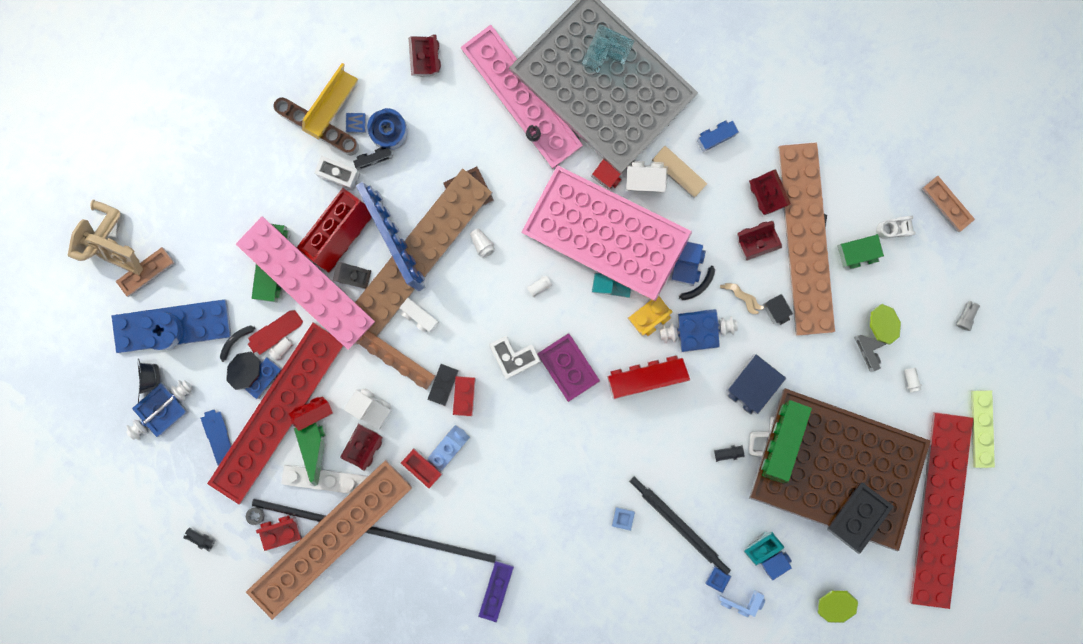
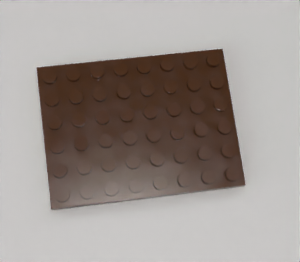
[749,388,931,551]

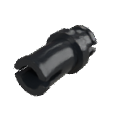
[526,125,541,142]
[714,445,745,462]
[183,528,215,552]

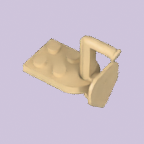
[67,199,143,275]

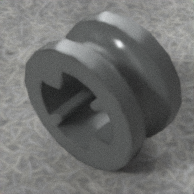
[245,507,264,525]

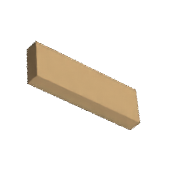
[652,146,707,198]

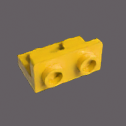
[628,296,673,336]

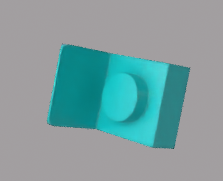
[592,273,631,298]
[744,531,784,566]

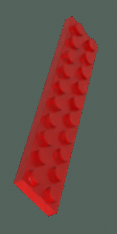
[207,322,344,505]
[910,412,973,609]

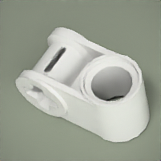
[876,216,916,239]

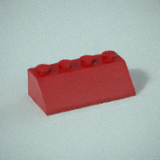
[296,188,372,273]
[607,355,690,399]

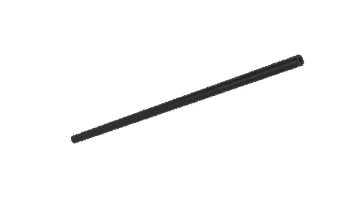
[252,499,496,563]

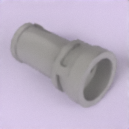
[956,301,980,331]

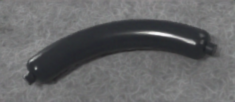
[679,265,715,300]
[220,325,256,362]

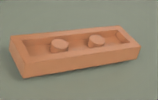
[922,176,975,232]
[116,247,175,297]

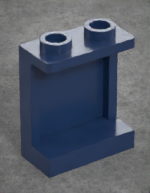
[726,354,786,414]

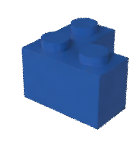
[672,242,706,286]

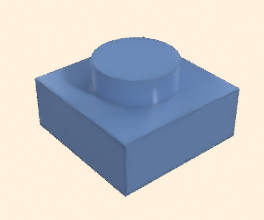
[612,507,635,531]

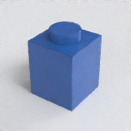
[760,551,792,580]

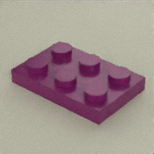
[537,333,600,402]

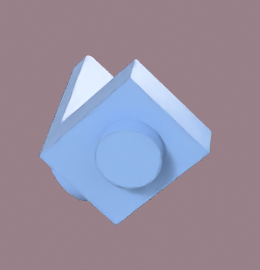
[428,425,470,471]
[718,590,765,617]

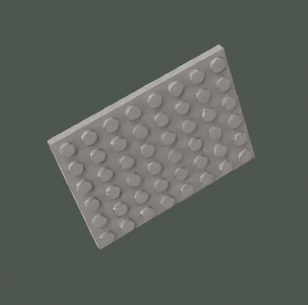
[509,0,698,174]

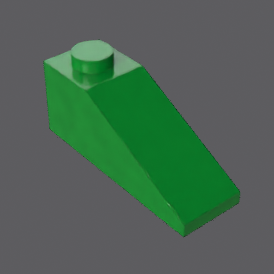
[294,422,326,486]

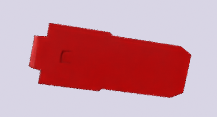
[248,310,303,355]

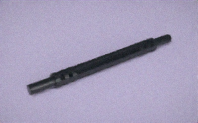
[629,476,731,575]

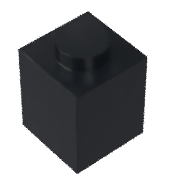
[762,294,793,325]

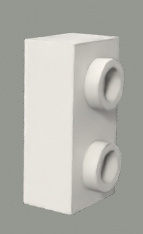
[400,298,439,333]

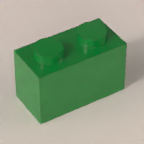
[837,234,884,269]

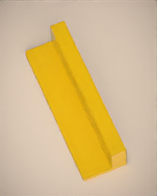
[302,63,358,140]

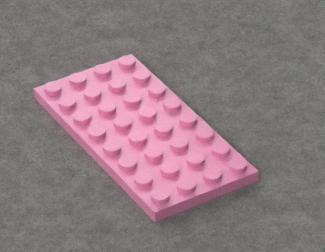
[521,165,692,301]

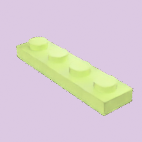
[971,390,995,468]

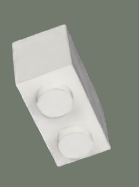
[314,155,360,190]

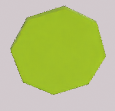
[870,304,901,345]
[817,591,858,623]

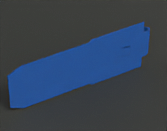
[200,409,231,466]

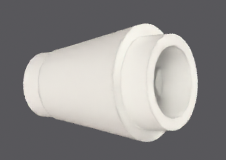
[470,228,495,258]

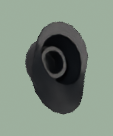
[137,358,160,404]

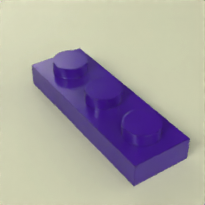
[478,560,514,623]

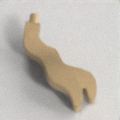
[720,283,764,314]

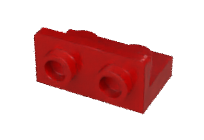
[256,515,302,551]

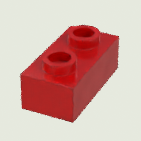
[288,396,333,431]
[401,448,443,489]

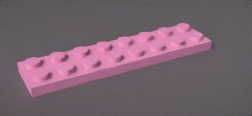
[461,25,583,169]
[236,216,375,350]

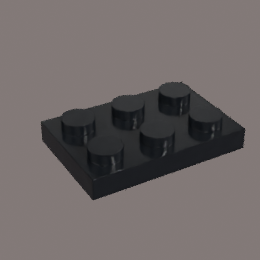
[827,482,894,554]

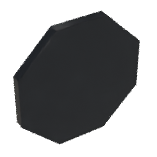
[226,351,261,390]

